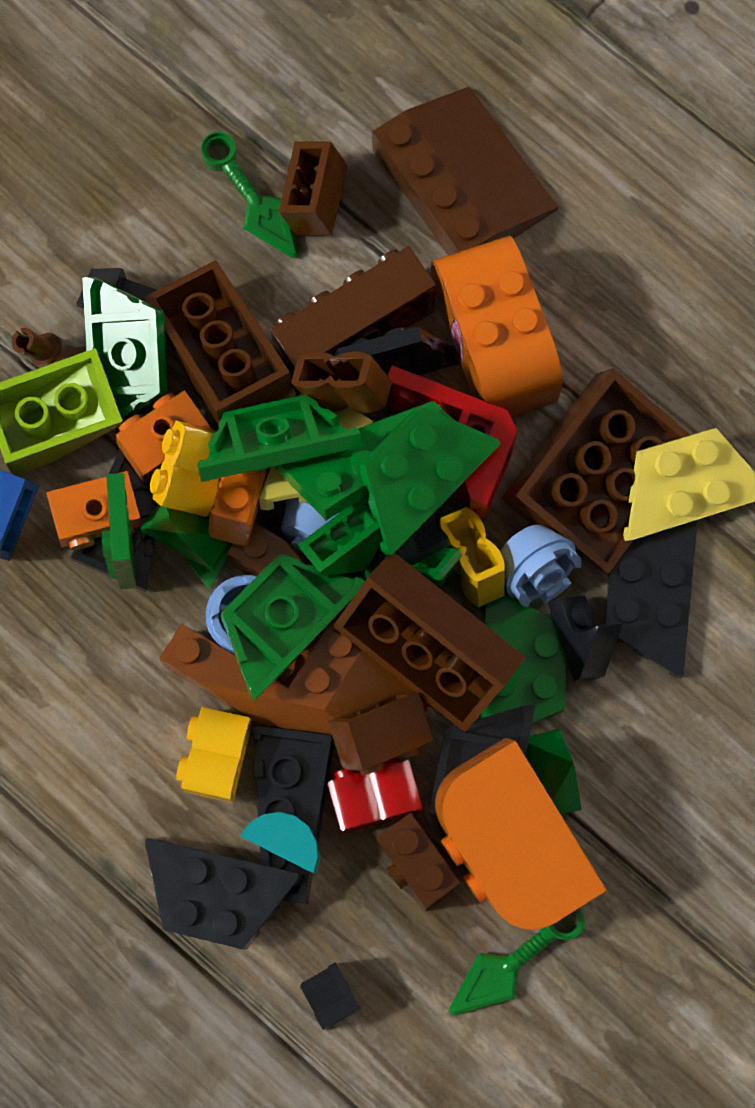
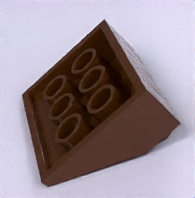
[372,86,558,255]
[501,368,690,574]

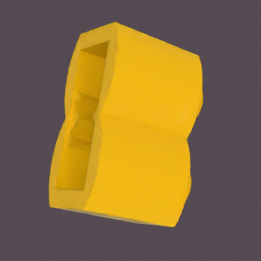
[150,420,219,517]
[440,507,505,607]
[176,707,253,804]

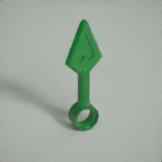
[201,131,299,258]
[449,908,585,1015]

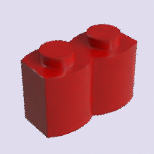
[327,757,423,835]

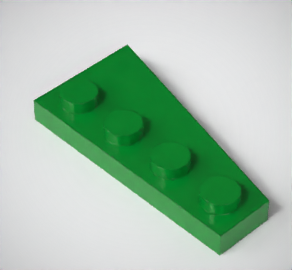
[275,401,455,521]

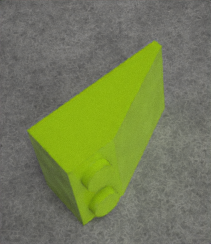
[0,348,123,476]

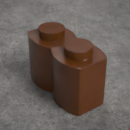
[291,351,392,413]

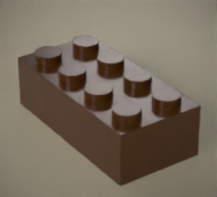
[270,246,436,378]
[145,260,297,425]
[333,553,526,732]

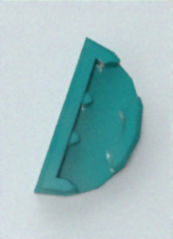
[239,812,321,875]

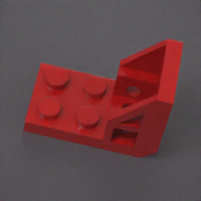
[386,365,517,525]

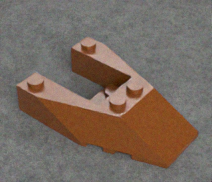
[159,522,430,746]

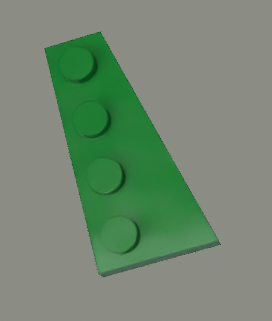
[102,473,136,589]

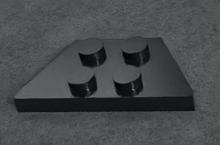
[333,326,459,376]
[604,521,697,678]
[429,705,535,817]
[145,838,303,949]

